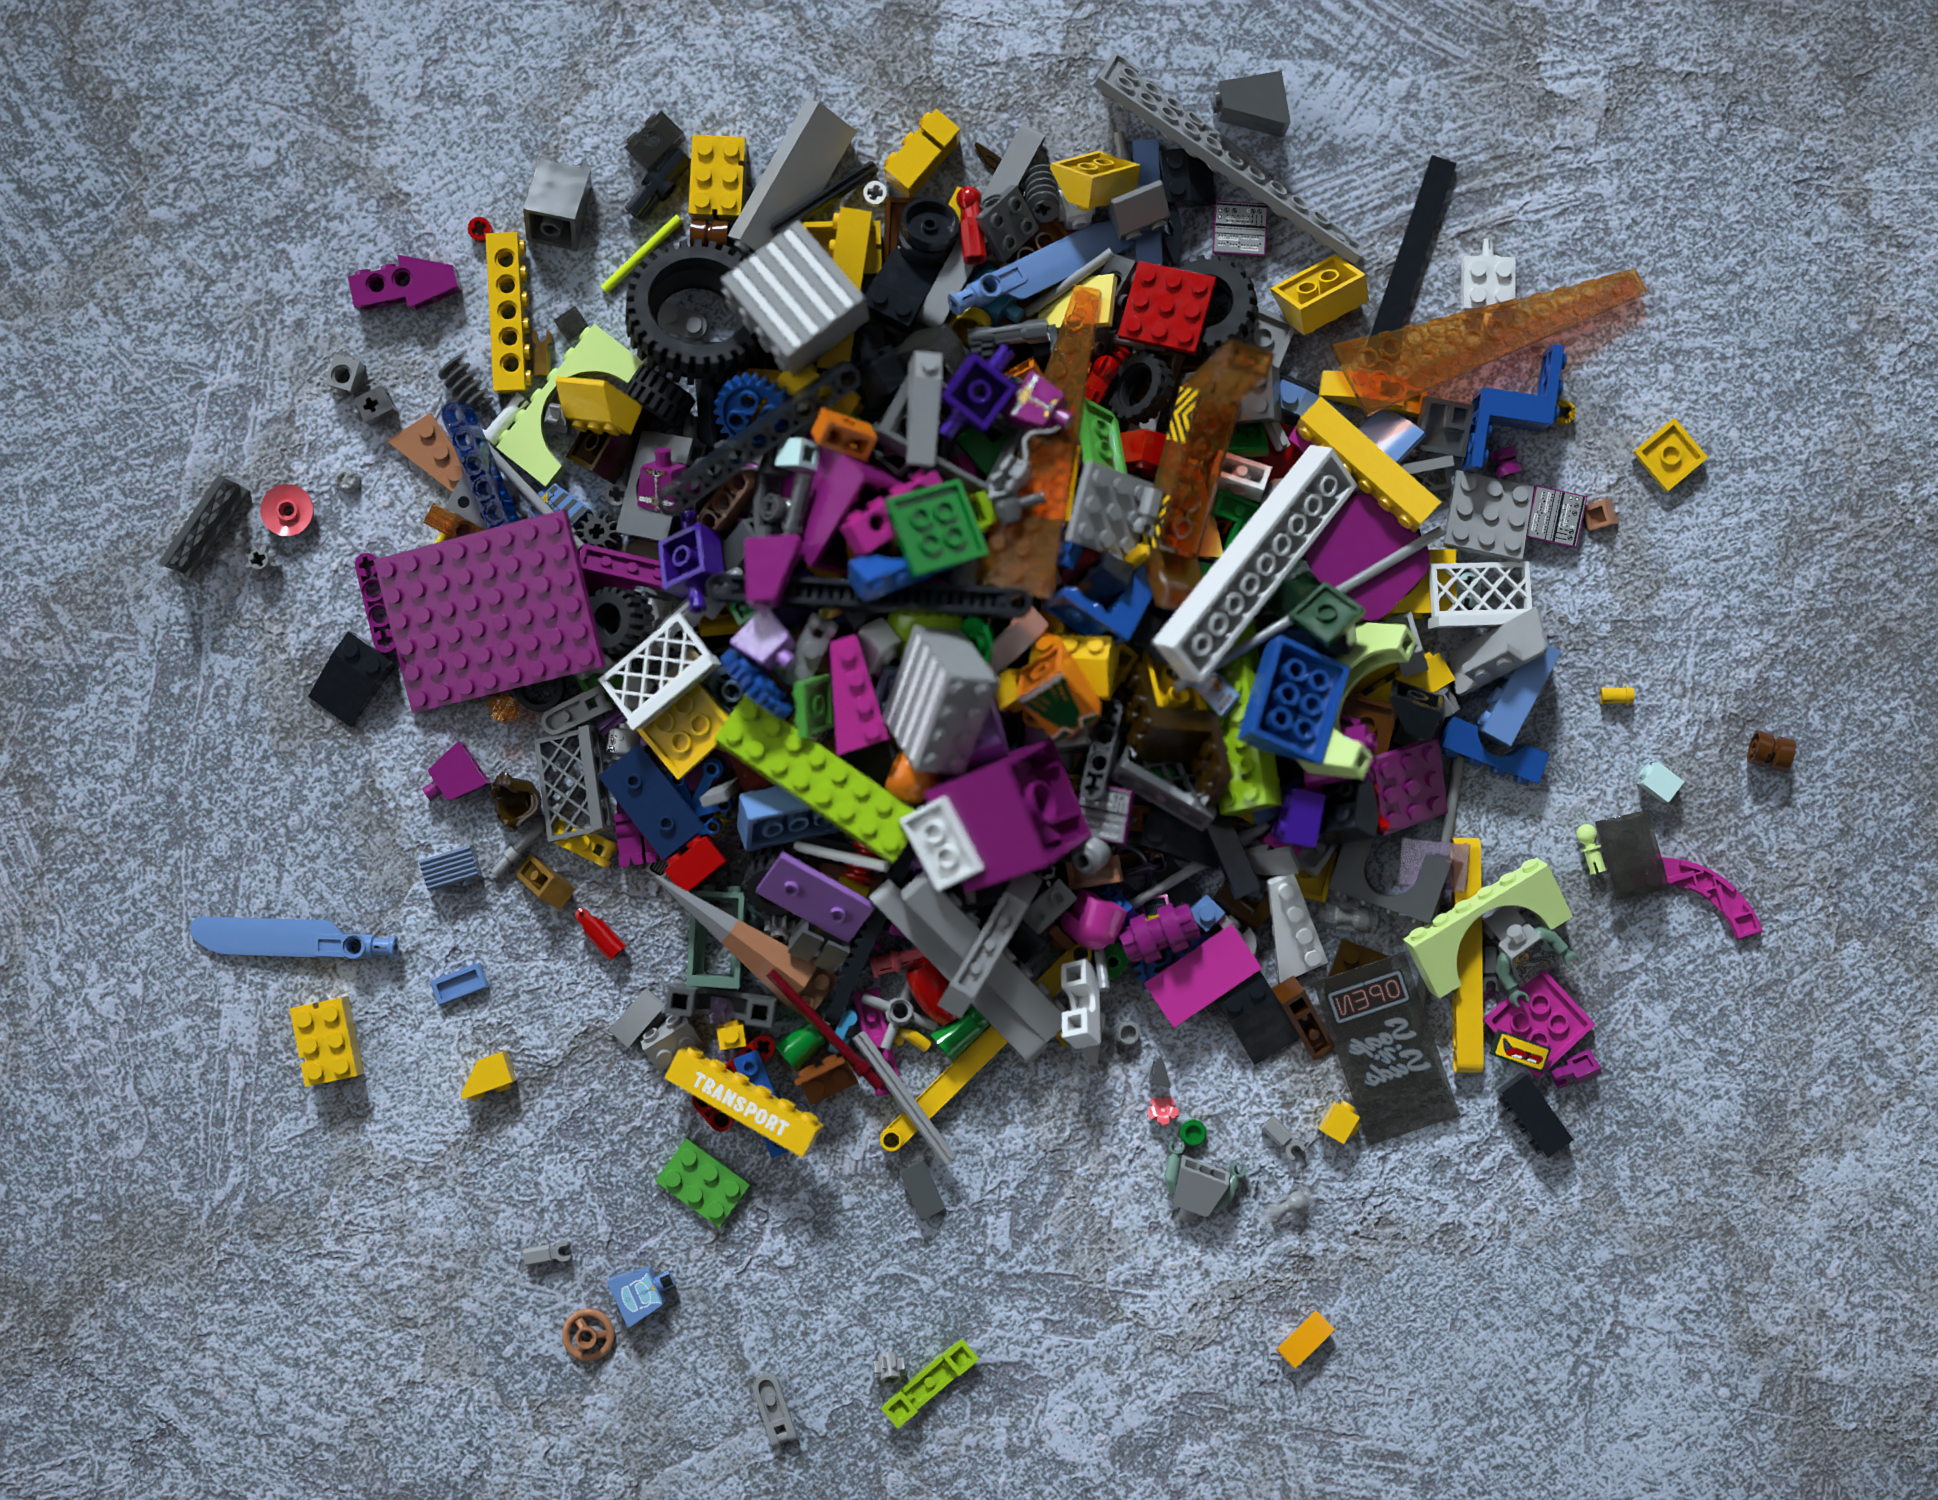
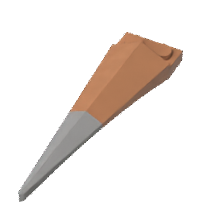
[655,876,838,1020]

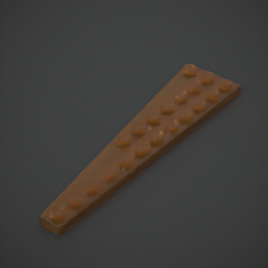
[1331,268,1648,417]
[975,285,1102,599]

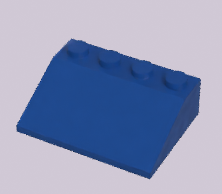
[1237,635,1350,765]

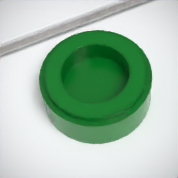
[1179,1119,1207,1146]

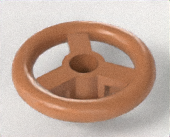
[562,1308,615,1361]

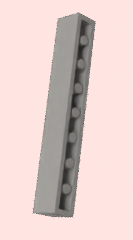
[901,870,1068,1043]

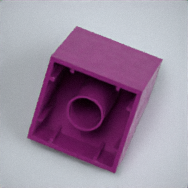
[780,425,915,576]
[924,737,1092,893]

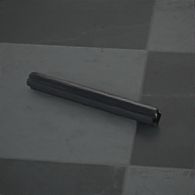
[770,161,879,237]

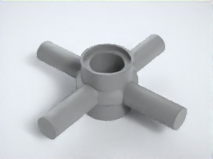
[861,979,938,1051]

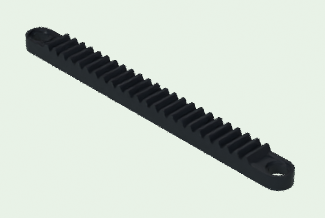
[706,573,1032,619]
[823,772,954,1026]

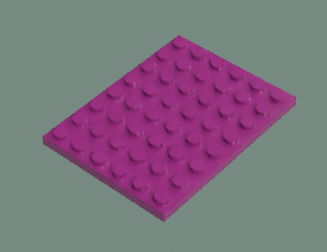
[374,509,606,714]

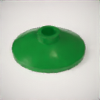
[960,617,993,666]

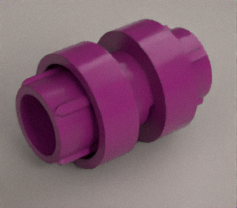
[1119,903,1200,964]

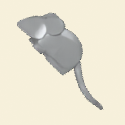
[988,426,1061,502]

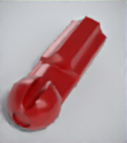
[956,186,986,265]
[1069,355,1119,427]

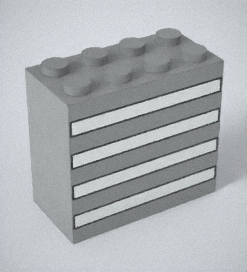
[721,221,870,377]
[882,626,999,774]

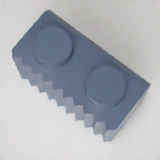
[419,845,482,894]

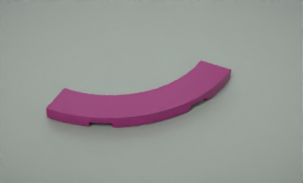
[1628,858,1763,940]

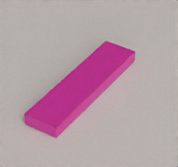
[853,987,900,1097]

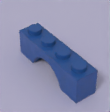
[848,553,959,602]
[1438,717,1550,786]

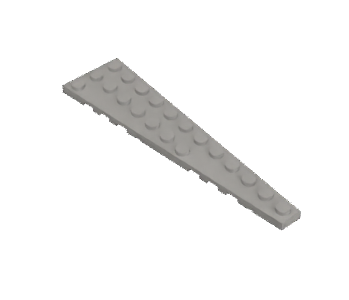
[1093,50,1364,264]

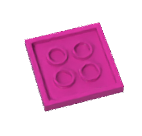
[1483,970,1596,1079]

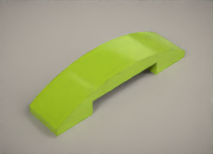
[881,1338,979,1429]

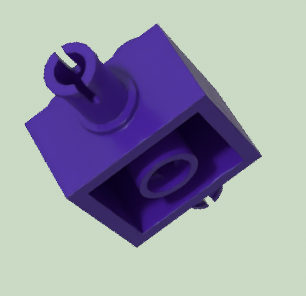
[937,344,1017,442]
[658,511,724,613]

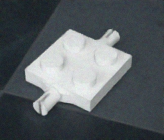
[1461,238,1516,329]

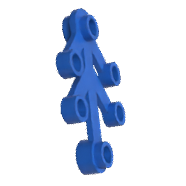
[669,756,734,849]

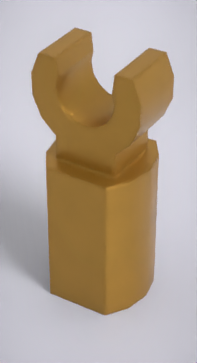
[531,331,553,378]

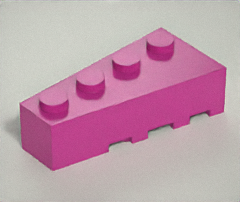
[830,633,889,755]

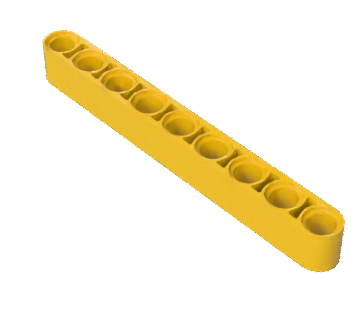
[1450,838,1484,1073]

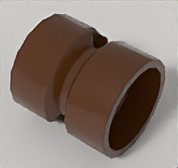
[690,218,730,251]
[1747,730,1796,773]

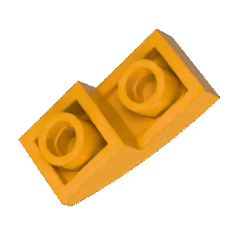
[1275,1310,1335,1369]

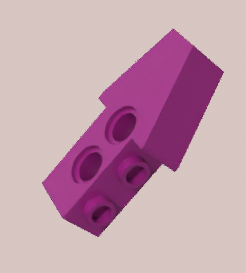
[348,255,462,312]

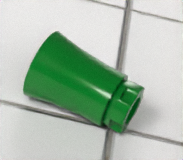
[930,1006,990,1063]
[775,1020,827,1072]

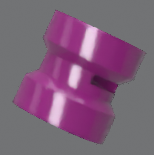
[1490,445,1523,478]

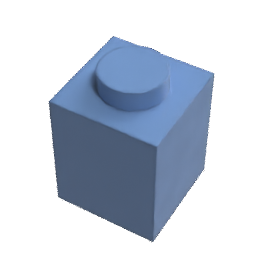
[1190,893,1225,932]

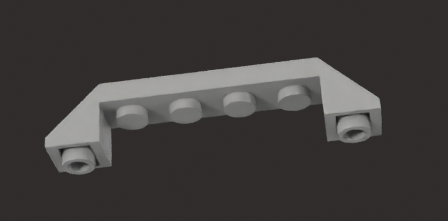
[938,871,1043,1019]

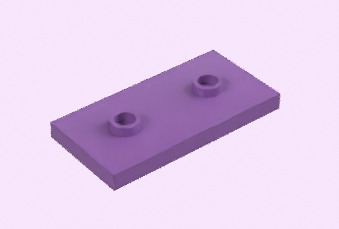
[756,852,875,943]

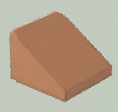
[1584,498,1618,532]

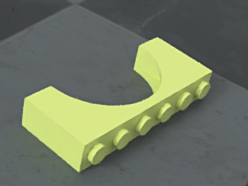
[496,323,646,489]
[1296,622,1417,779]
[1403,858,1573,999]

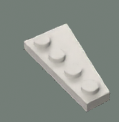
[1267,874,1328,983]

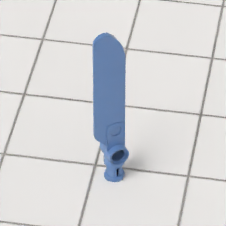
[947,221,1134,316]
[190,916,399,959]

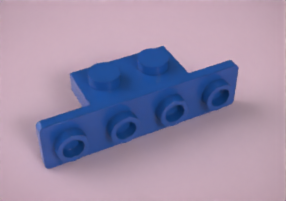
[733,1050,790,1158]

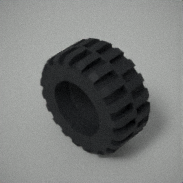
[1173,255,1259,362]

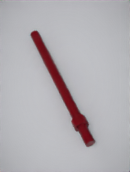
[766,968,883,1090]

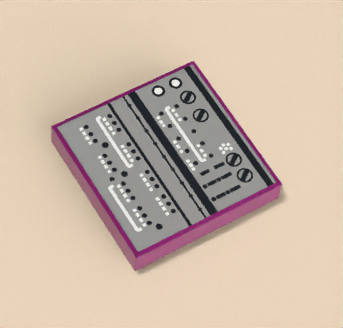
[1212,200,1268,258]
[1526,485,1588,549]
[1079,782,1135,844]

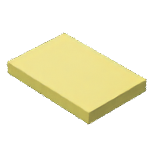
[1038,274,1117,332]

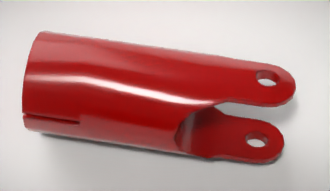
[575,908,627,962]

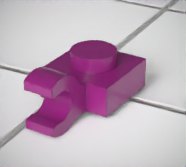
[1551,1049,1602,1089]

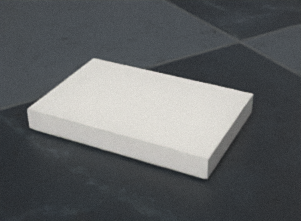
[899,795,985,892]

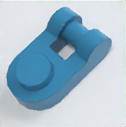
[828,1008,858,1054]

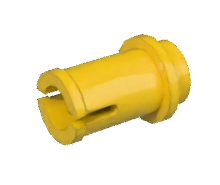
[1599,685,1635,706]

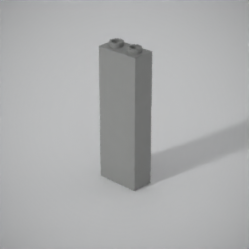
[728,99,857,254]

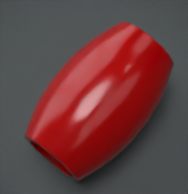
[906,957,957,1025]

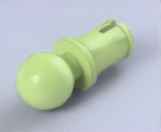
[1576,824,1607,875]

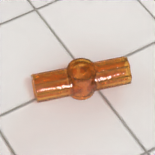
[423,503,485,539]

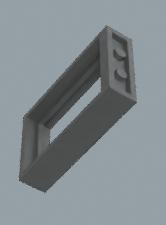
[876,375,1026,495]

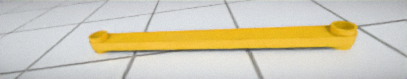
[880,943,1092,1152]

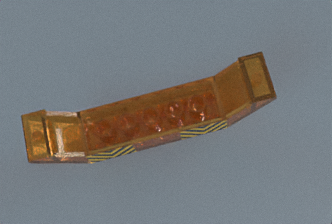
[1138,339,1275,611]

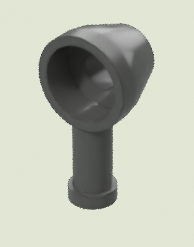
[994,490,1046,526]

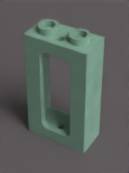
[687,884,748,989]

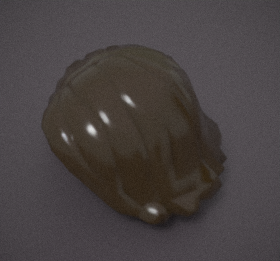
[491,772,542,832]

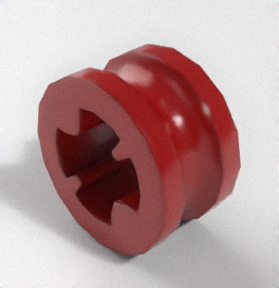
[467,217,493,243]

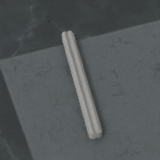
[853,1031,956,1166]

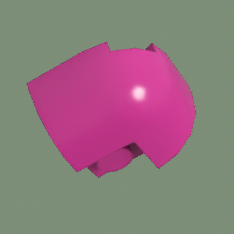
[1061,888,1128,952]

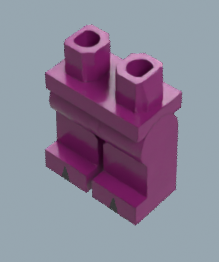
[614,802,673,867]

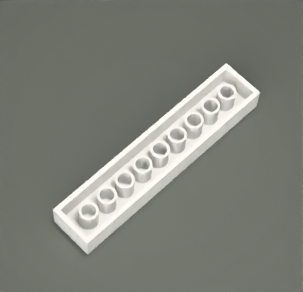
[1153,445,1358,683]

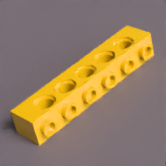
[485,232,533,395]

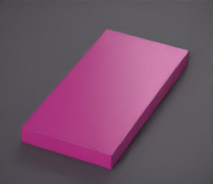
[1144,924,1262,1028]

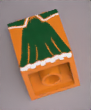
[1016,643,1101,743]

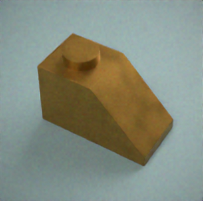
[515,853,575,910]

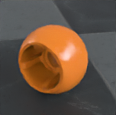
[885,749,941,805]

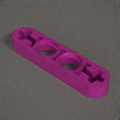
[355,553,396,653]

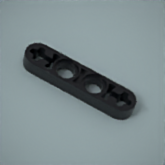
[1081,699,1126,803]

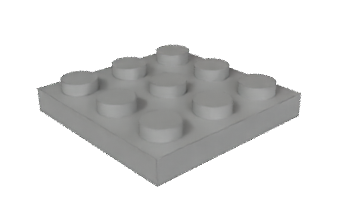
[1065,461,1154,558]
[1443,470,1534,563]

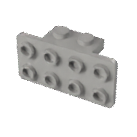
[1449,608,1548,696]

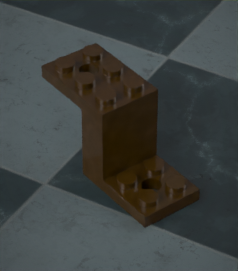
[1116,662,1234,808]

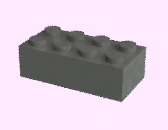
[1170,364,1282,428]

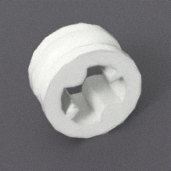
[863,181,887,207]

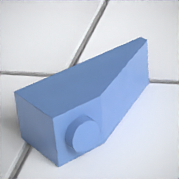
[1280,379,1351,421]

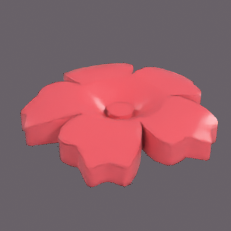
[1147,1096,1180,1127]

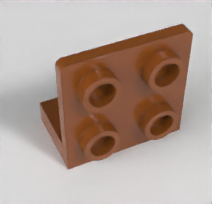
[794,1053,859,1105]

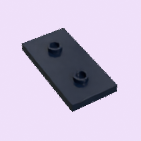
[598,743,706,860]

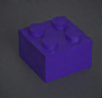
[1271,788,1326,850]

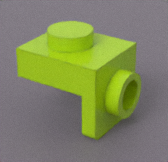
[967,490,998,534]

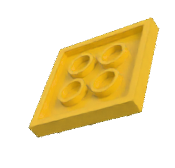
[627,667,729,780]

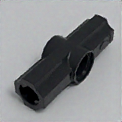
[625,146,691,223]

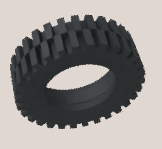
[625,240,763,386]

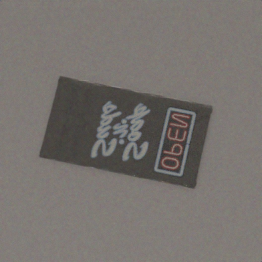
[1313,952,1460,1146]

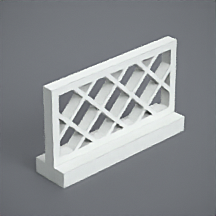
[1428,561,1532,629]
[598,613,722,730]

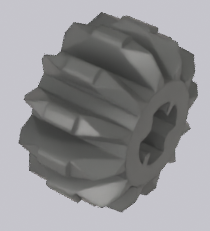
[576,510,621,549]

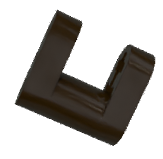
[1212,880,1270,931]

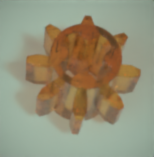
[487,692,521,725]

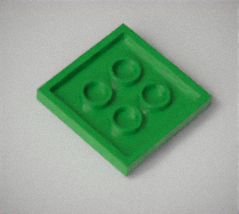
[884,478,989,578]

